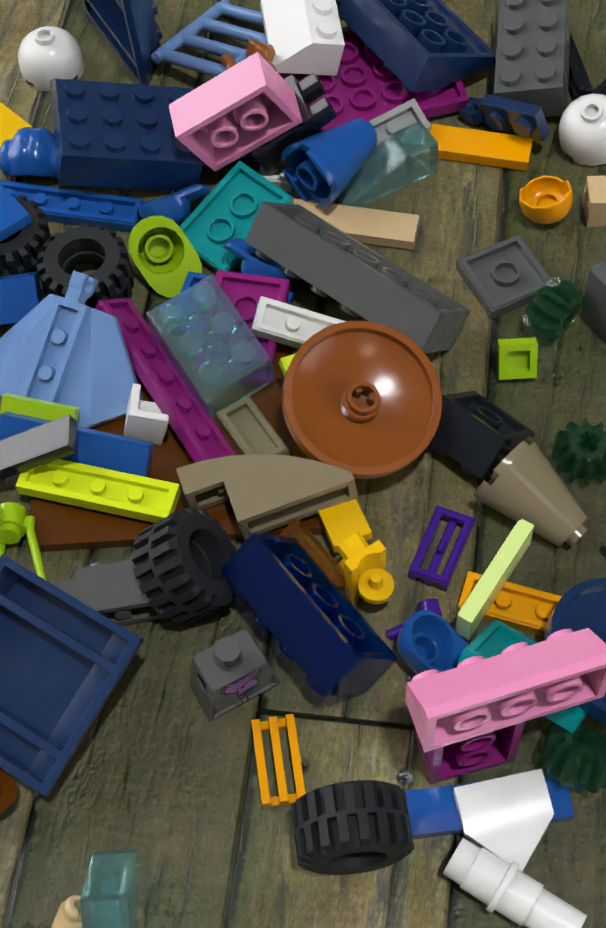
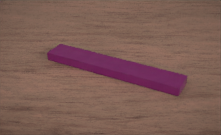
[95,298,236,463]

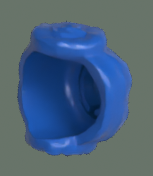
[0,127,57,179]

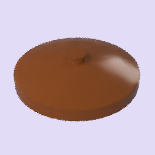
[282,321,442,479]

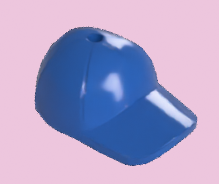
[137,184,211,226]
[222,238,294,283]
[397,610,469,674]

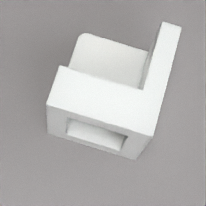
[123,383,169,445]

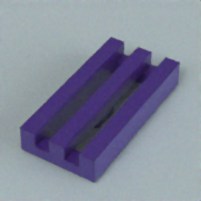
[408,505,475,592]

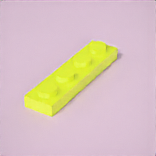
[15,459,181,523]

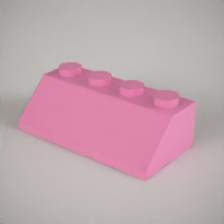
[405,628,606,753]

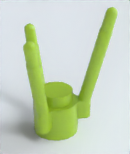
[0,502,46,580]

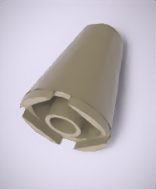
[474,436,588,547]

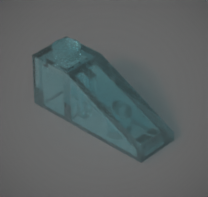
[337,121,438,207]

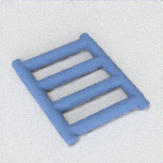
[151,0,267,77]

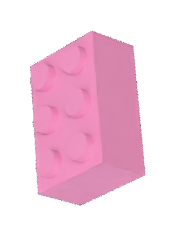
[169,52,302,172]

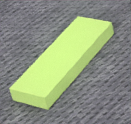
[455,519,535,640]

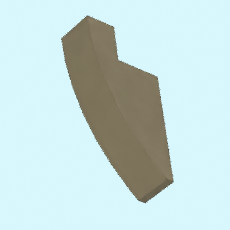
[176,454,358,539]

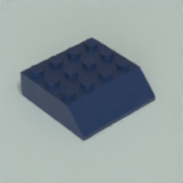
[83,0,162,85]
[50,78,203,191]
[0,554,144,797]

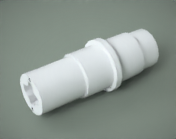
[442,838,587,928]

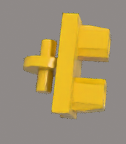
[338,532,394,604]

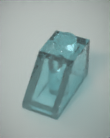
[80,849,138,928]

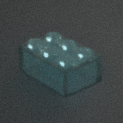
[147,274,277,418]

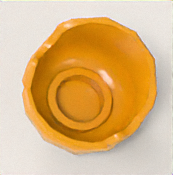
[519,175,573,225]

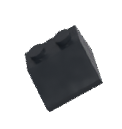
[430,391,535,479]

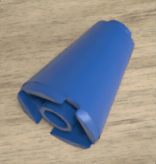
[281,118,377,209]

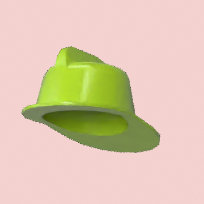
[128,216,202,298]

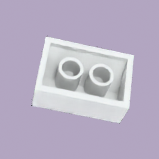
[260,0,345,76]

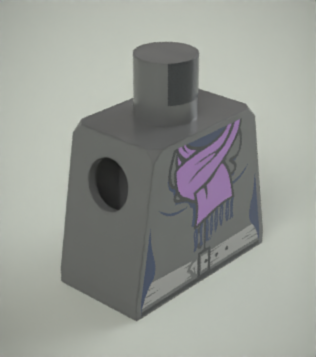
[190,629,281,722]

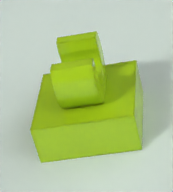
[497,337,538,380]

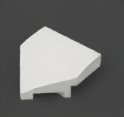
[453,768,554,872]

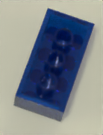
[221,533,398,697]

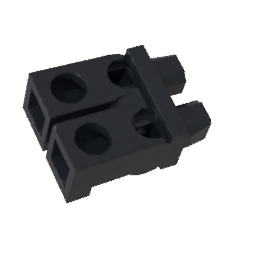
[251,73,337,176]

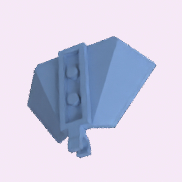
[0,270,143,429]

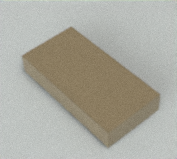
[216,395,290,456]

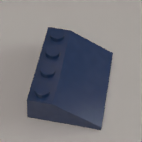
[338,0,496,93]

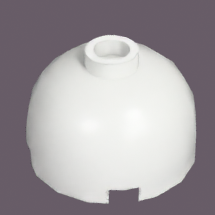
[18,26,85,91]
[558,93,606,166]

